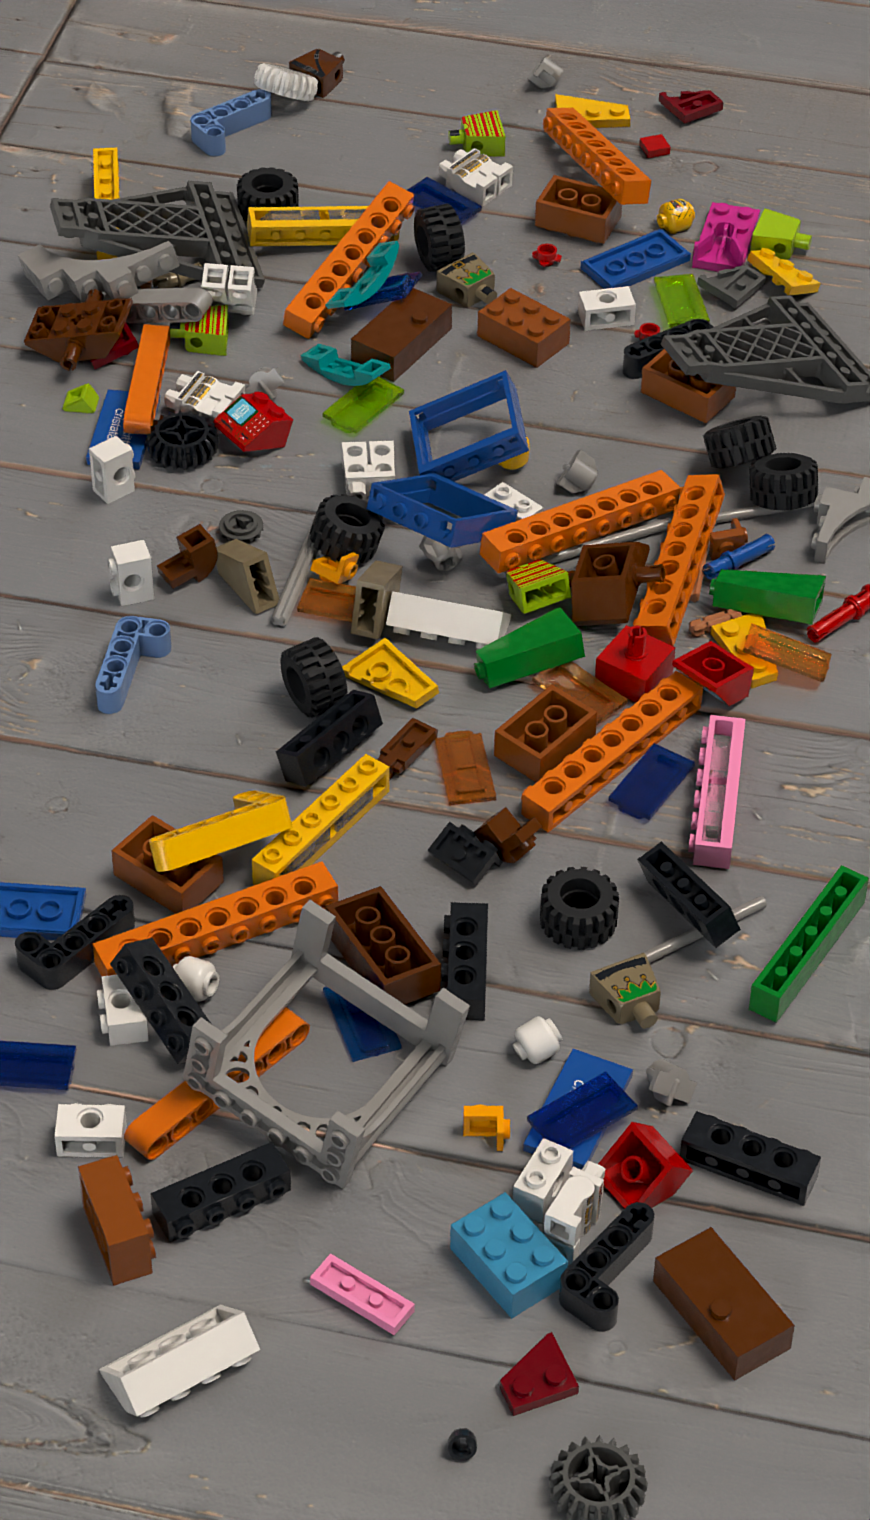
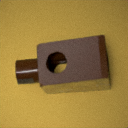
[289,49,345,98]

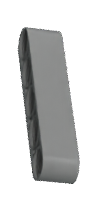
[103,288,213,323]

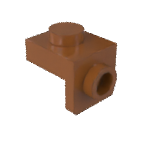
[708,518,748,560]

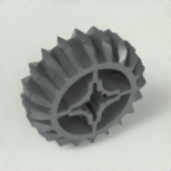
[549,1435,648,1520]

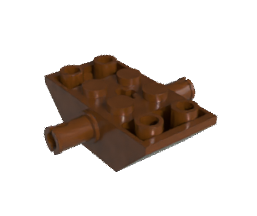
[24,289,133,371]
[567,542,665,626]

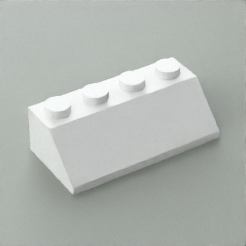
[386,591,511,649]
[99,1305,260,1417]

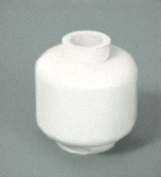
[173,956,219,1002]
[512,1016,563,1064]

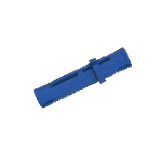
[703,534,775,581]

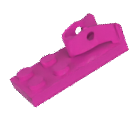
[692,202,760,272]

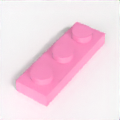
[310,1253,415,1335]

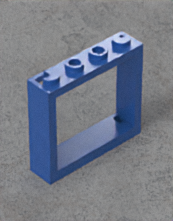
[409,370,529,490]
[367,473,518,548]

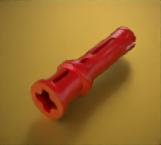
[806,584,870,643]

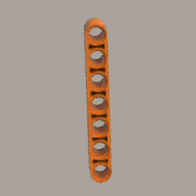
[123,324,170,435]
[124,1007,310,1160]

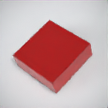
[639,134,671,158]

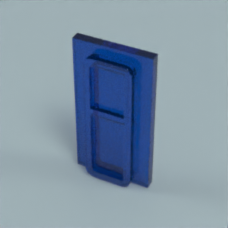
[407,177,482,224]
[344,271,423,311]
[608,743,695,820]
[323,987,402,1062]
[0,1041,77,1091]
[527,1071,638,1149]

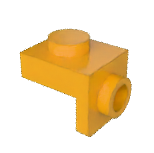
[310,552,359,584]
[463,1104,510,1151]

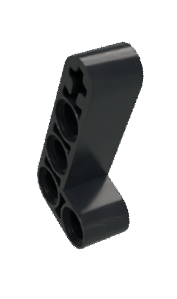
[623,319,713,379]
[15,895,135,990]
[559,1202,655,1332]

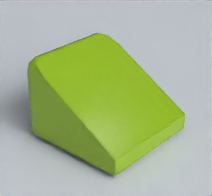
[62,383,99,413]

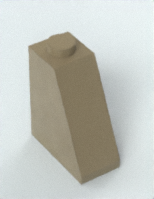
[216,539,279,614]
[351,560,403,639]

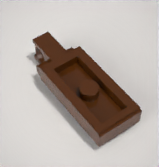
[377,718,438,780]

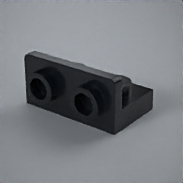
[428,821,503,885]

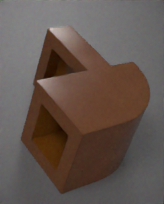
[157,524,218,589]
[474,807,542,863]

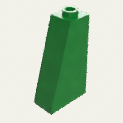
[709,569,826,625]
[474,607,585,688]

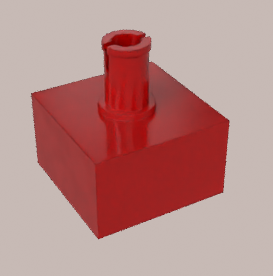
[594,625,676,702]

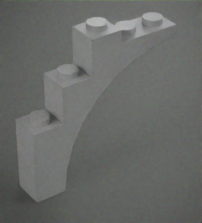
[18,241,180,302]
[811,477,870,564]

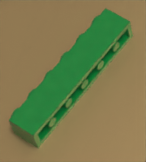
[749,865,869,1023]

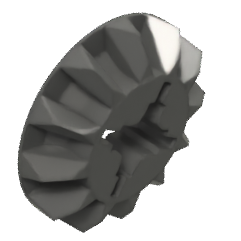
[219,510,263,543]

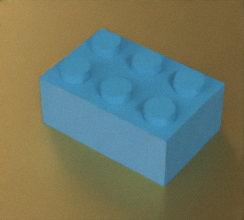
[450,1192,568,1319]

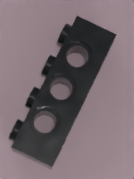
[276,690,383,787]
[637,841,741,948]
[441,902,488,1021]
[110,938,211,1064]
[680,1111,821,1206]
[150,1142,291,1243]

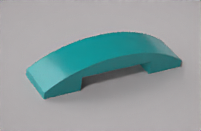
[325,241,399,309]
[300,344,391,386]

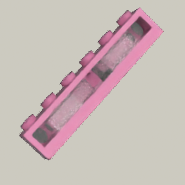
[688,715,745,869]

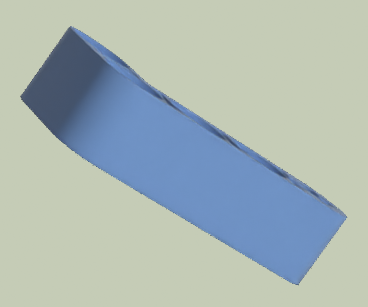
[190,89,272,157]
[95,616,171,714]

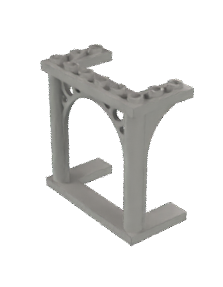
[183,900,470,1189]

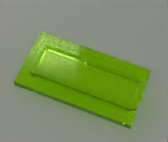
[654,274,710,328]
[322,377,404,434]

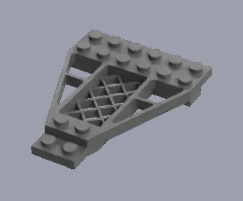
[50,180,265,288]
[661,295,870,404]

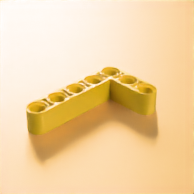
[149,790,292,872]

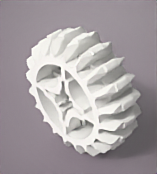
[254,63,318,102]

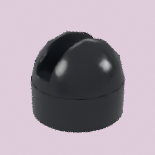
[448,1428,477,1460]

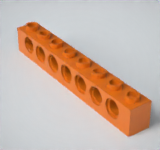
[543,107,652,205]
[283,181,415,339]
[480,470,681,574]
[633,474,725,646]
[521,671,703,832]
[93,861,338,976]

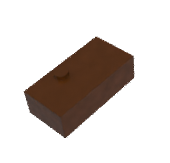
[351,286,452,382]
[325,886,441,1004]
[653,1227,795,1381]

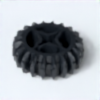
[146,410,219,470]

